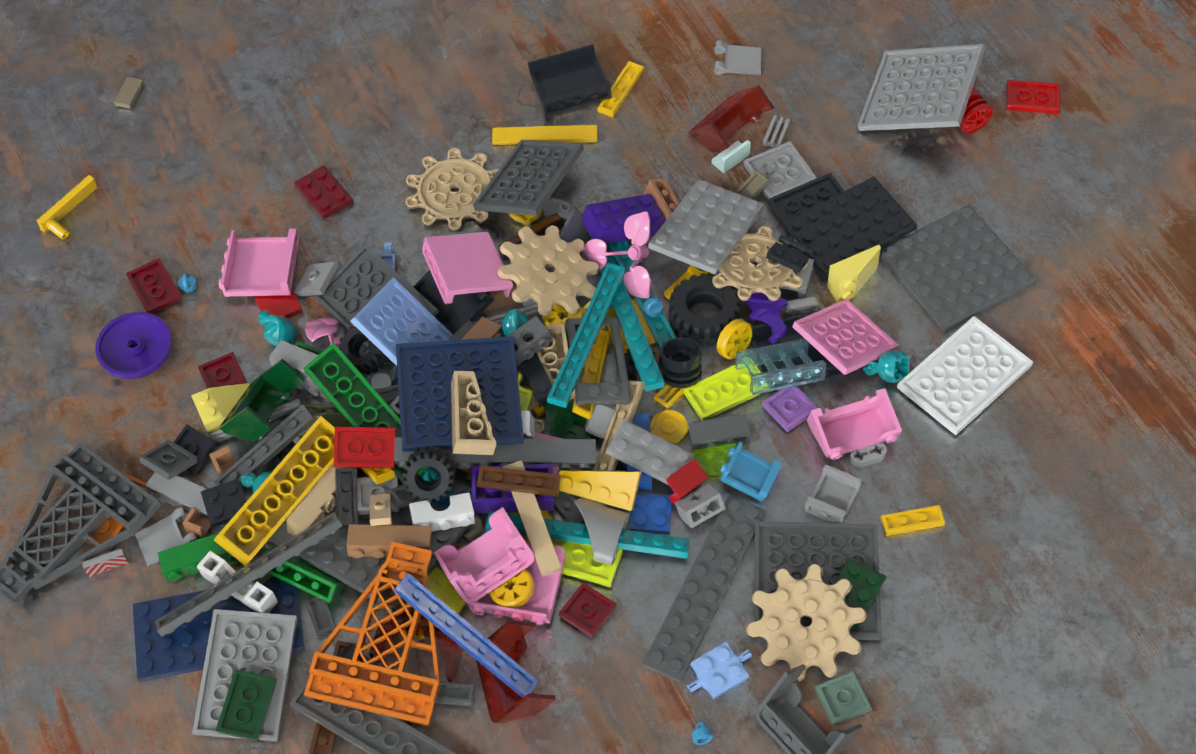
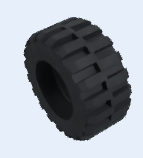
[669,273,741,347]

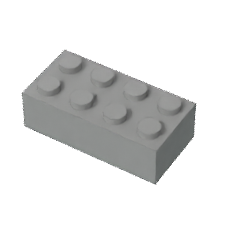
[269,340,330,402]

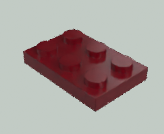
[294,165,353,220]
[126,258,182,314]

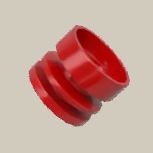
[958,87,994,134]

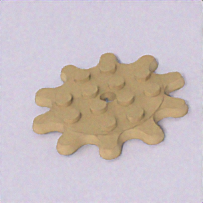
[405,148,499,232]
[497,226,599,316]
[712,226,809,301]
[746,564,867,682]

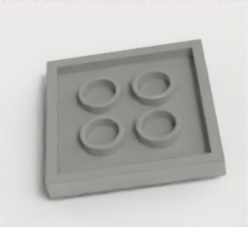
[743,141,817,200]

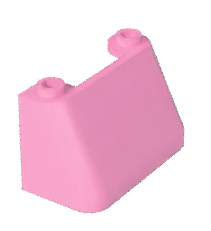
[807,388,902,460]
[434,507,534,603]

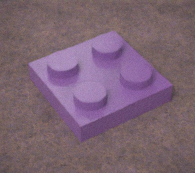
[762,382,818,433]

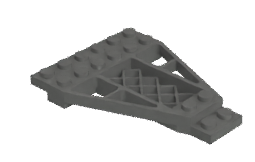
[0,442,162,602]

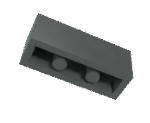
[688,414,751,453]

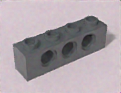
[507,316,553,368]

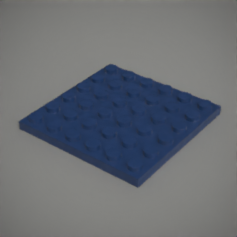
[396,336,524,452]

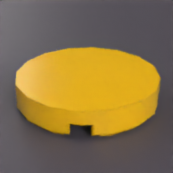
[650,410,688,445]

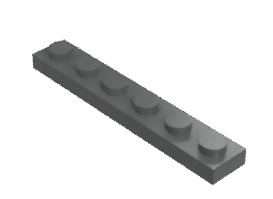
[214,404,316,486]

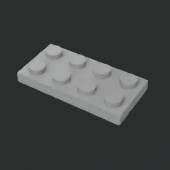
[606,419,694,485]

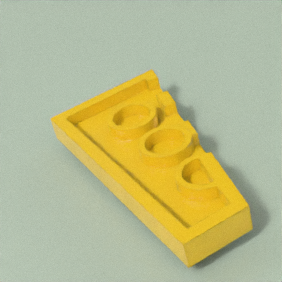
[559,470,642,511]

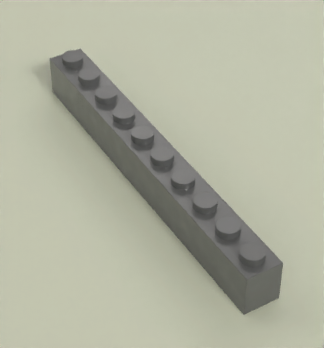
[394,437,596,470]

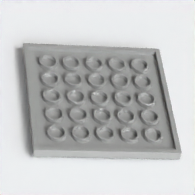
[857,44,985,131]

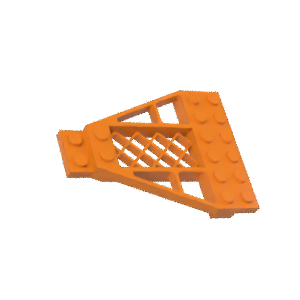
[304,542,440,726]

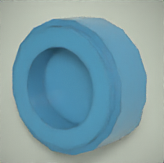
[178,272,197,293]
[644,297,663,317]
[691,721,714,745]

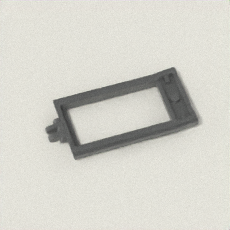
[565,309,631,405]

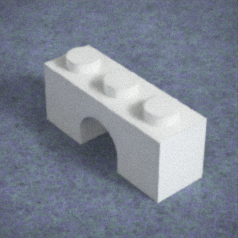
[409,493,475,532]

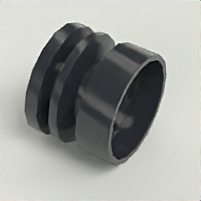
[661,337,702,388]

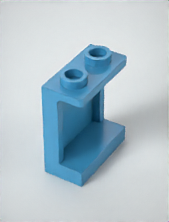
[720,441,782,502]

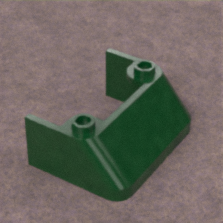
[219,358,305,442]

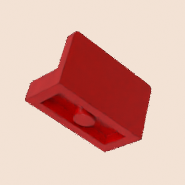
[666,459,709,504]

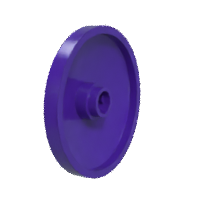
[95,312,173,379]

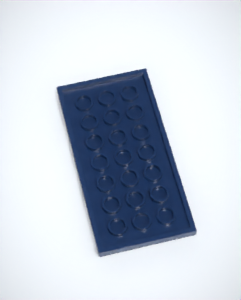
[133,577,305,682]

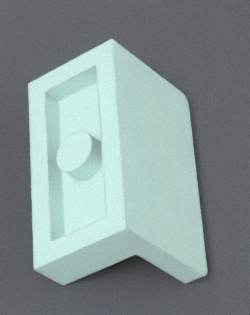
[712,140,751,173]

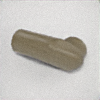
[463,513,483,543]

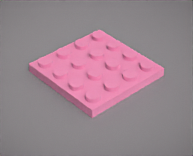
[793,299,899,375]

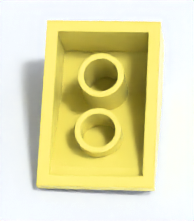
[827,245,881,302]
[191,383,250,435]

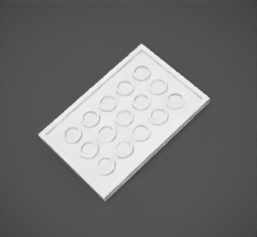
[897,316,1033,435]

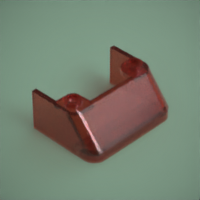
[689,85,775,153]
[369,610,464,682]
[476,620,556,723]

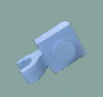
[378,242,397,270]

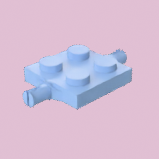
[687,642,752,700]

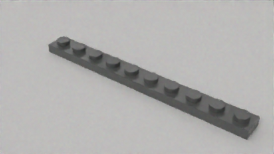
[155,512,342,637]

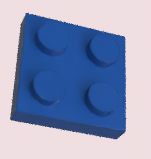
[629,493,672,535]

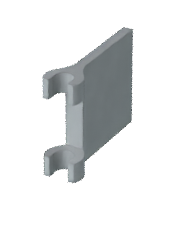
[714,40,761,76]
[135,507,198,567]

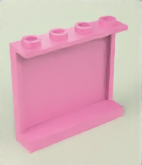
[219,229,299,297]
[422,232,513,304]
[467,541,567,625]

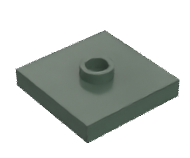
[814,671,872,726]

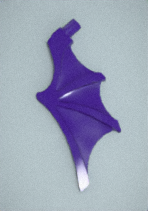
[741,292,788,344]

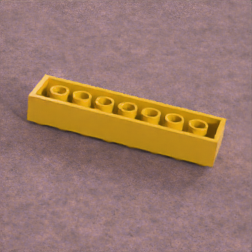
[214,416,335,566]

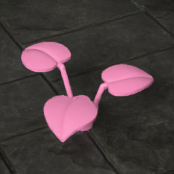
[582,211,651,298]
[305,317,355,347]

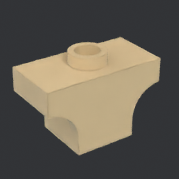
[370,493,393,526]

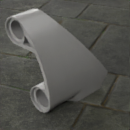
[574,498,630,565]

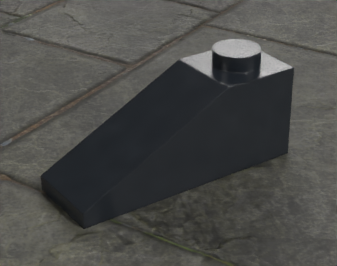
[520,353,552,408]

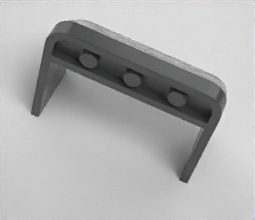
[543,197,591,272]
[756,664,863,754]

